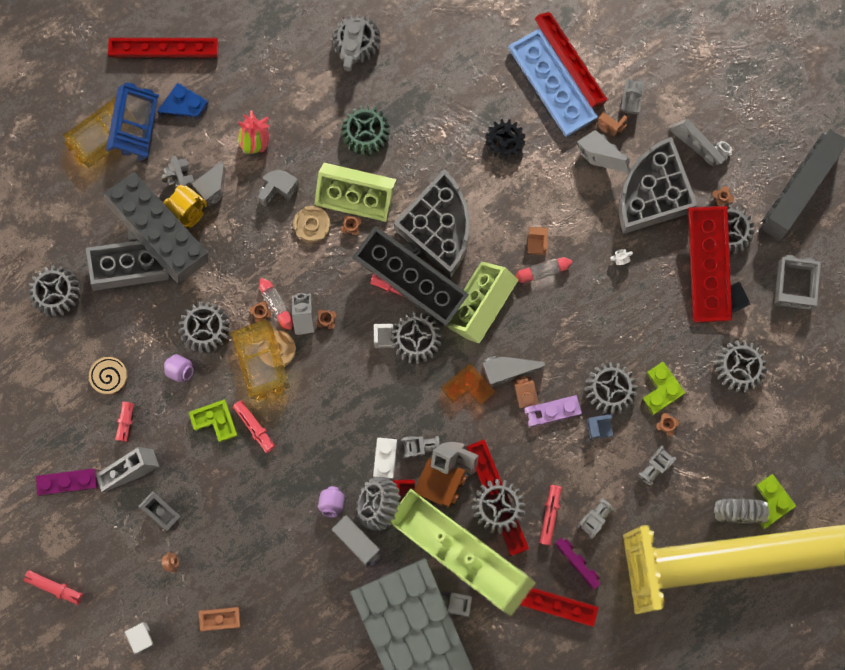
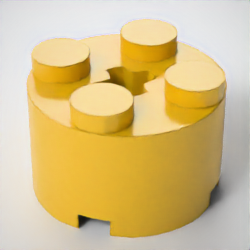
[163,185,207,228]

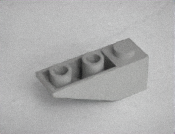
[577,130,631,173]

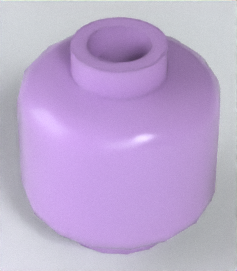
[164,354,194,383]
[318,487,345,517]

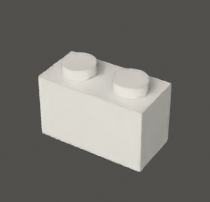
[373,438,397,480]

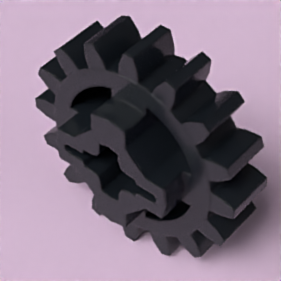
[485,119,525,160]

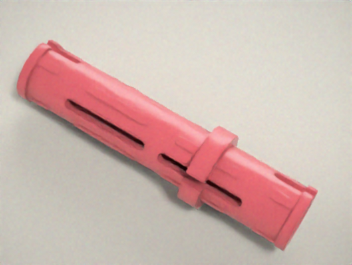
[232,400,276,453]
[539,485,562,546]
[24,570,83,605]

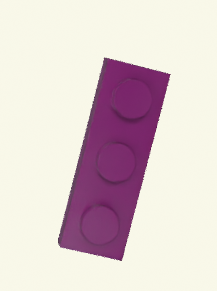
[36,468,97,496]
[554,537,601,590]

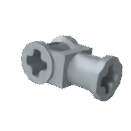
[401,436,440,459]
[638,446,677,486]
[576,498,615,540]

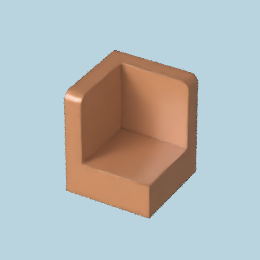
[527,227,548,255]

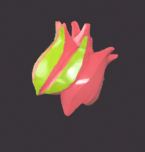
[238,111,270,154]

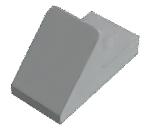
[139,491,180,531]

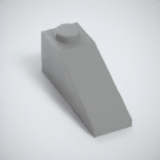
[482,356,545,388]
[96,447,159,492]

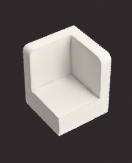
[374,324,394,348]
[125,623,153,654]

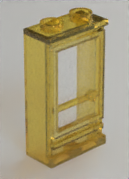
[62,96,141,168]
[230,320,290,401]

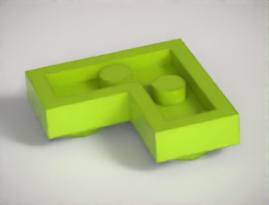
[642,362,686,415]
[188,399,238,443]
[756,474,796,529]

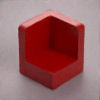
[391,480,415,502]

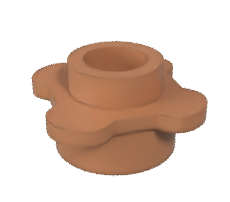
[712,186,734,206]
[341,216,362,236]
[249,301,272,323]
[316,309,337,330]
[656,413,679,436]
[162,552,179,573]

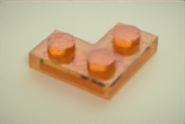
[441,363,495,406]

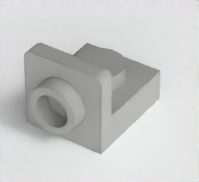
[442,592,472,617]

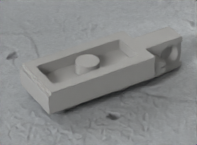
[341,20,365,71]

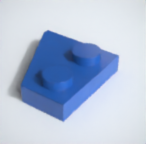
[157,83,209,118]

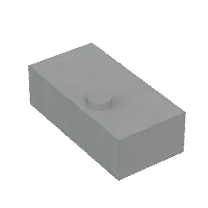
[86,241,169,291]

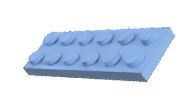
[508,28,598,137]

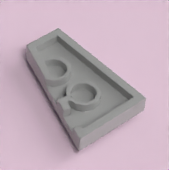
[669,118,725,166]

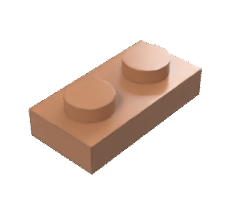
[199,607,241,631]

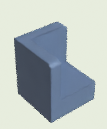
[587,414,613,440]

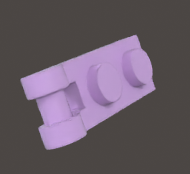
[524,395,582,427]

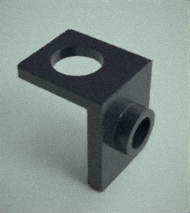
[731,282,751,313]

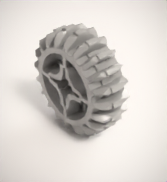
[332,14,381,64]
[722,204,755,255]
[28,266,80,317]
[179,301,231,353]
[390,312,442,364]
[715,341,768,392]
[585,362,638,415]
[356,477,401,531]
[472,479,526,534]
[714,499,769,524]

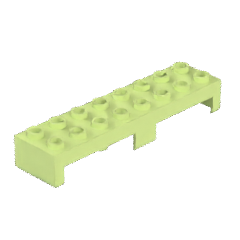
[391,489,535,616]

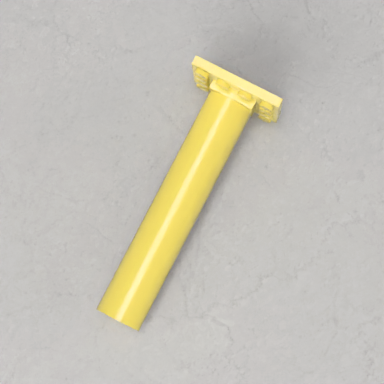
[623,525,845,614]

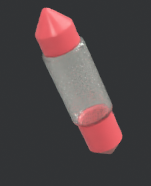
[515,257,572,283]
[259,278,293,330]

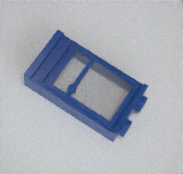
[106,83,159,161]

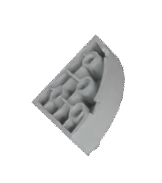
[619,137,698,234]
[394,170,470,278]

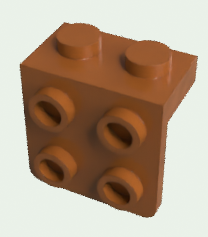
[414,458,467,509]

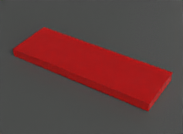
[688,206,732,322]

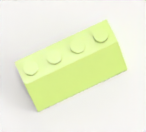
[314,163,396,222]
[446,261,518,343]

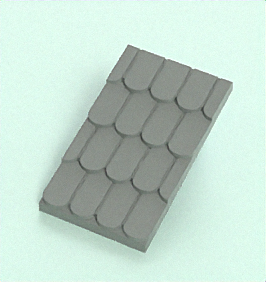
[350,559,473,670]

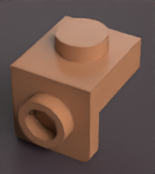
[597,112,628,137]
[512,376,538,408]

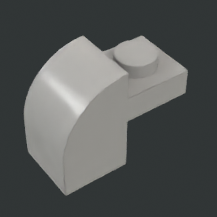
[258,170,299,207]
[430,442,479,475]

